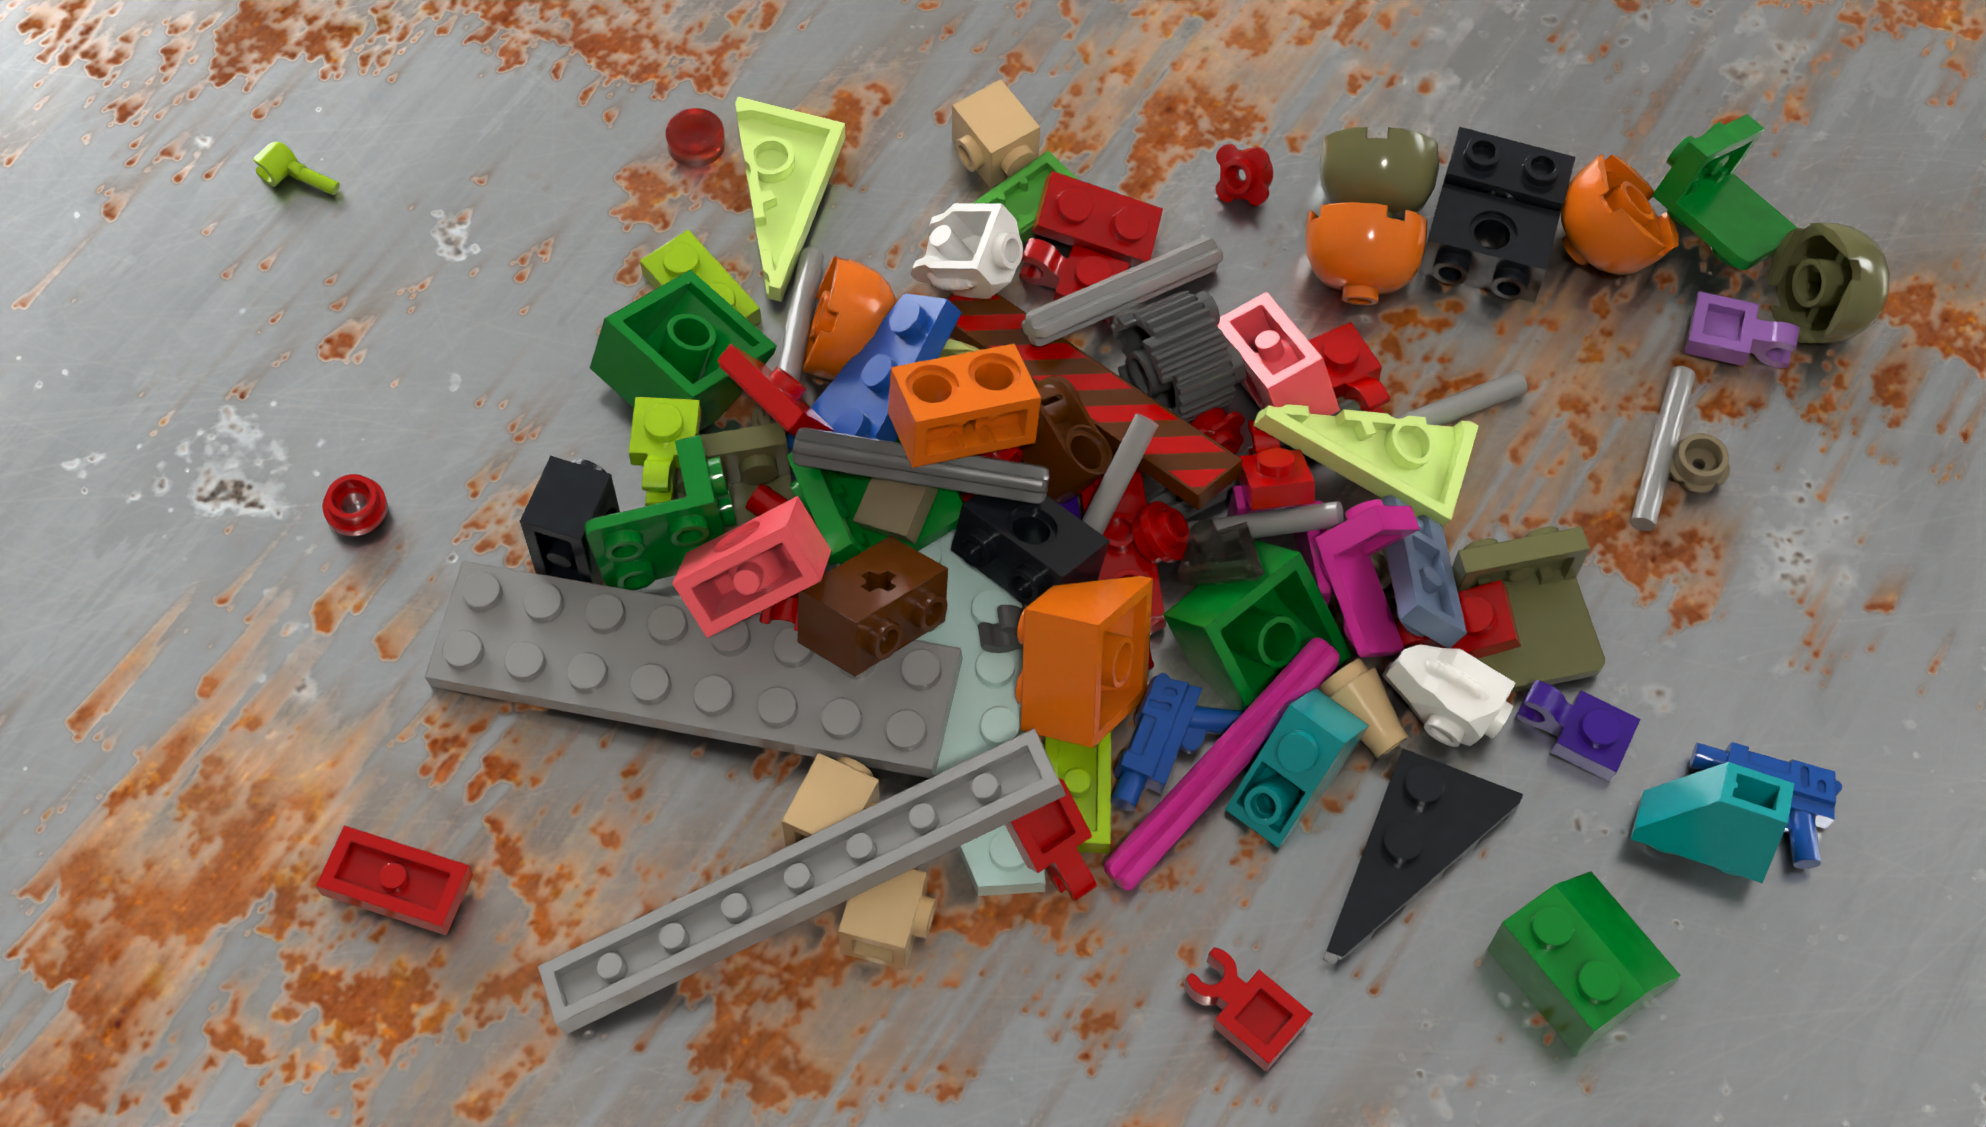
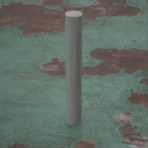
[778,247,824,382]
[1630,366,1695,531]
[1394,370,1527,426]
[1082,414,1159,535]
[1187,501,1344,547]

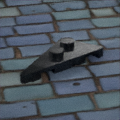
[1323,748,1523,965]

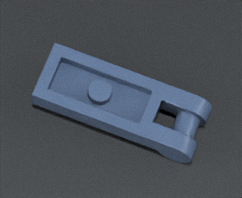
[1381,495,1467,648]

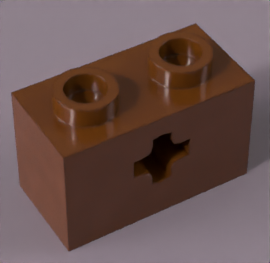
[797,536,948,677]

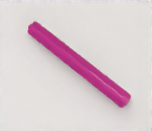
[1104,637,1340,891]

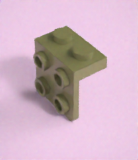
[1452,526,1605,693]

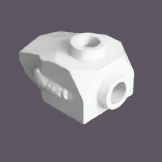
[911,203,1023,299]
[1382,644,1516,747]

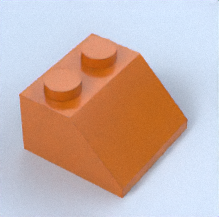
[1015,576,1153,748]

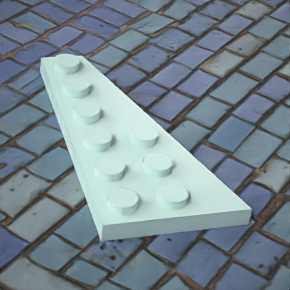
[835,529,1046,896]

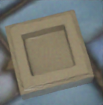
[853,478,939,544]

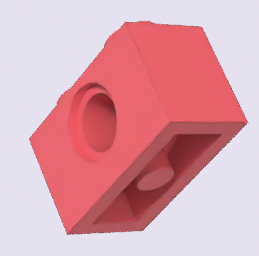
[1216,292,1340,415]
[672,496,831,638]

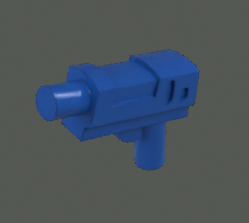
[1111,673,1243,811]
[1690,742,1842,869]

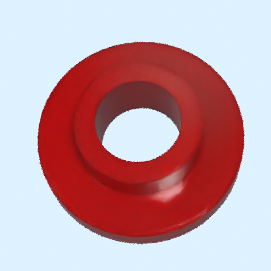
[322,474,388,536]
[1132,501,1190,564]

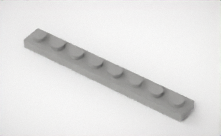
[538,728,1066,1034]

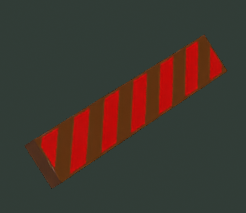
[945,293,1242,510]

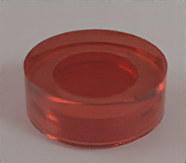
[665,108,725,168]

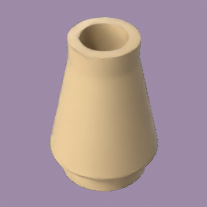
[1318,658,1409,759]

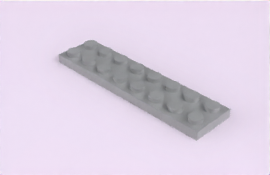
[424,561,963,778]

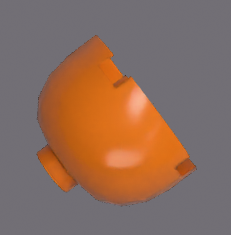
[1561,154,1679,275]
[1305,202,1428,305]
[802,256,897,381]

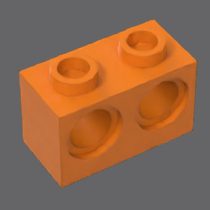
[888,343,1041,468]

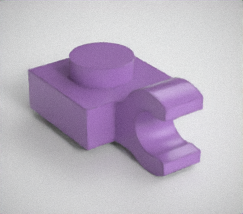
[1684,291,1800,368]

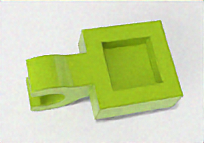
[628,397,702,506]

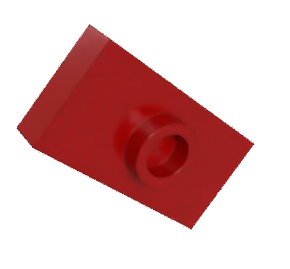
[717,344,834,436]

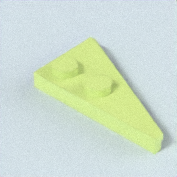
[735,97,846,302]
[1253,404,1479,526]

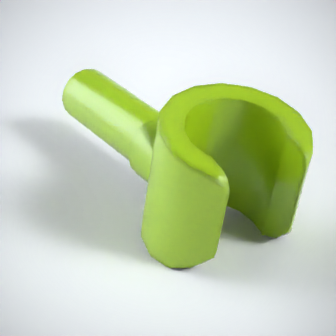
[253,141,340,196]

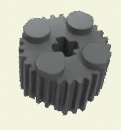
[1110,290,1247,423]

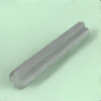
[1021,237,1223,346]

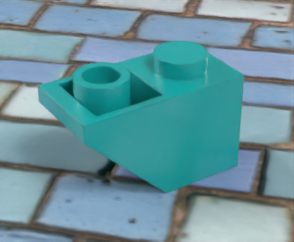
[1225,688,1369,848]
[1630,762,1795,883]

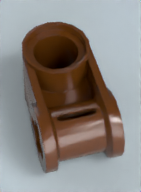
[1019,375,1113,504]

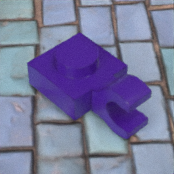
[1515,680,1641,782]

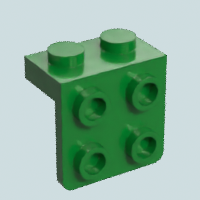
[1652,114,1797,270]
[584,435,737,590]
[786,437,965,566]

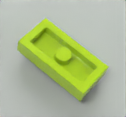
[640,229,762,326]
[1044,732,1111,853]

